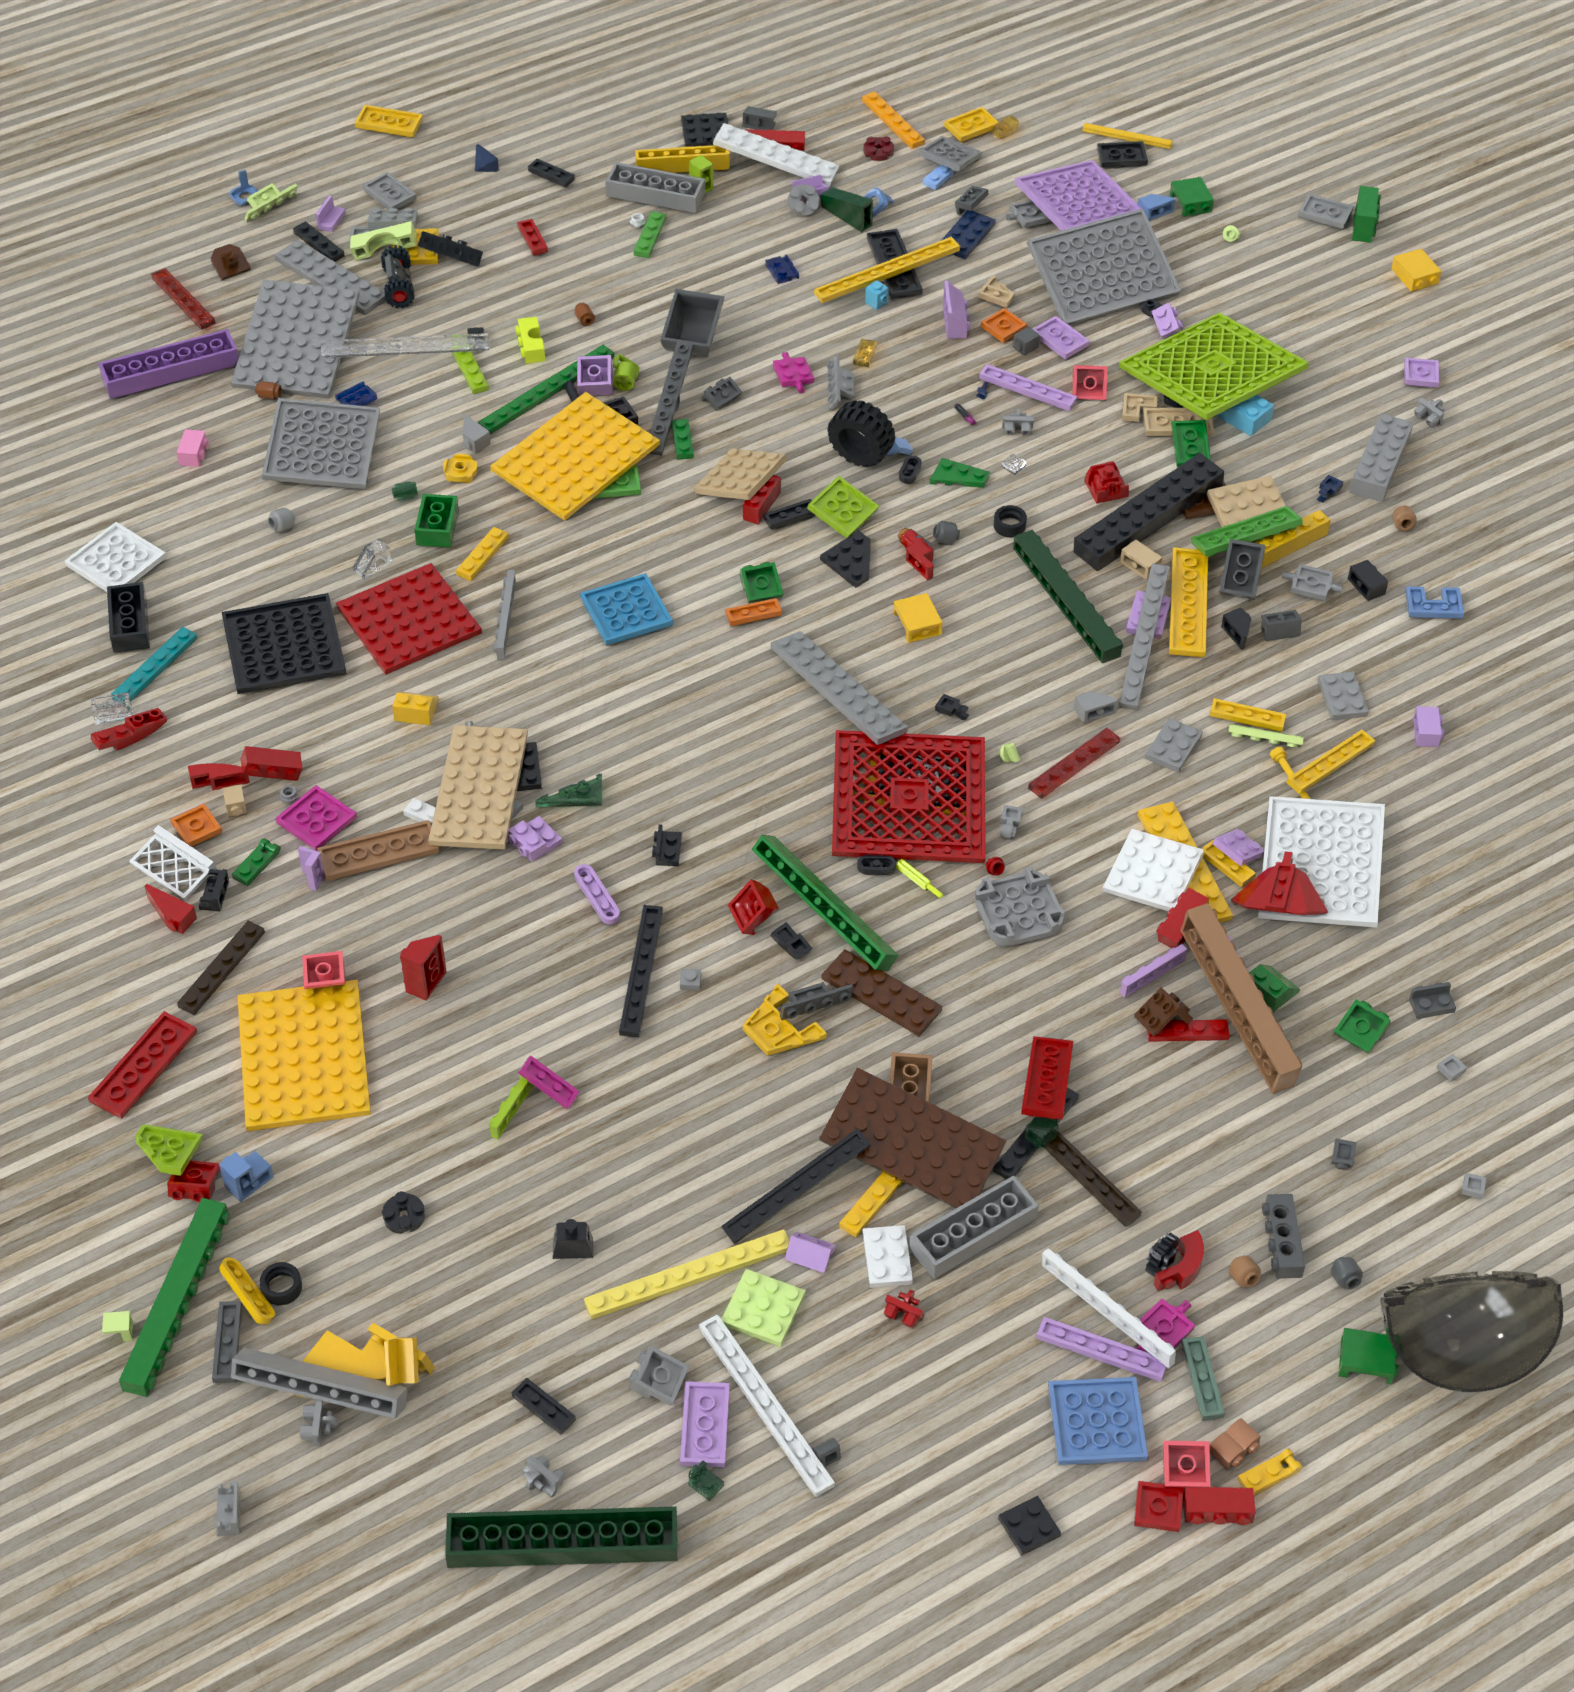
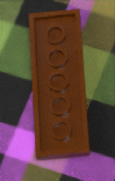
[821,949,942,1037]

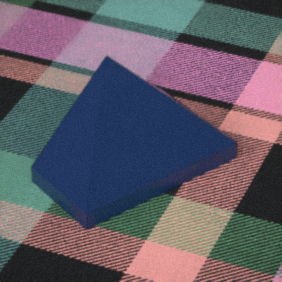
[475,144,499,172]

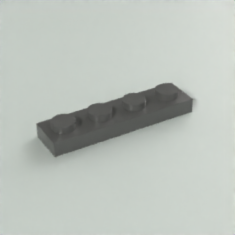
[212,1301,242,1383]

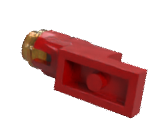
[898,528,934,581]

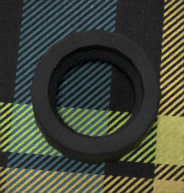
[993,505,1027,538]
[260,1262,302,1305]

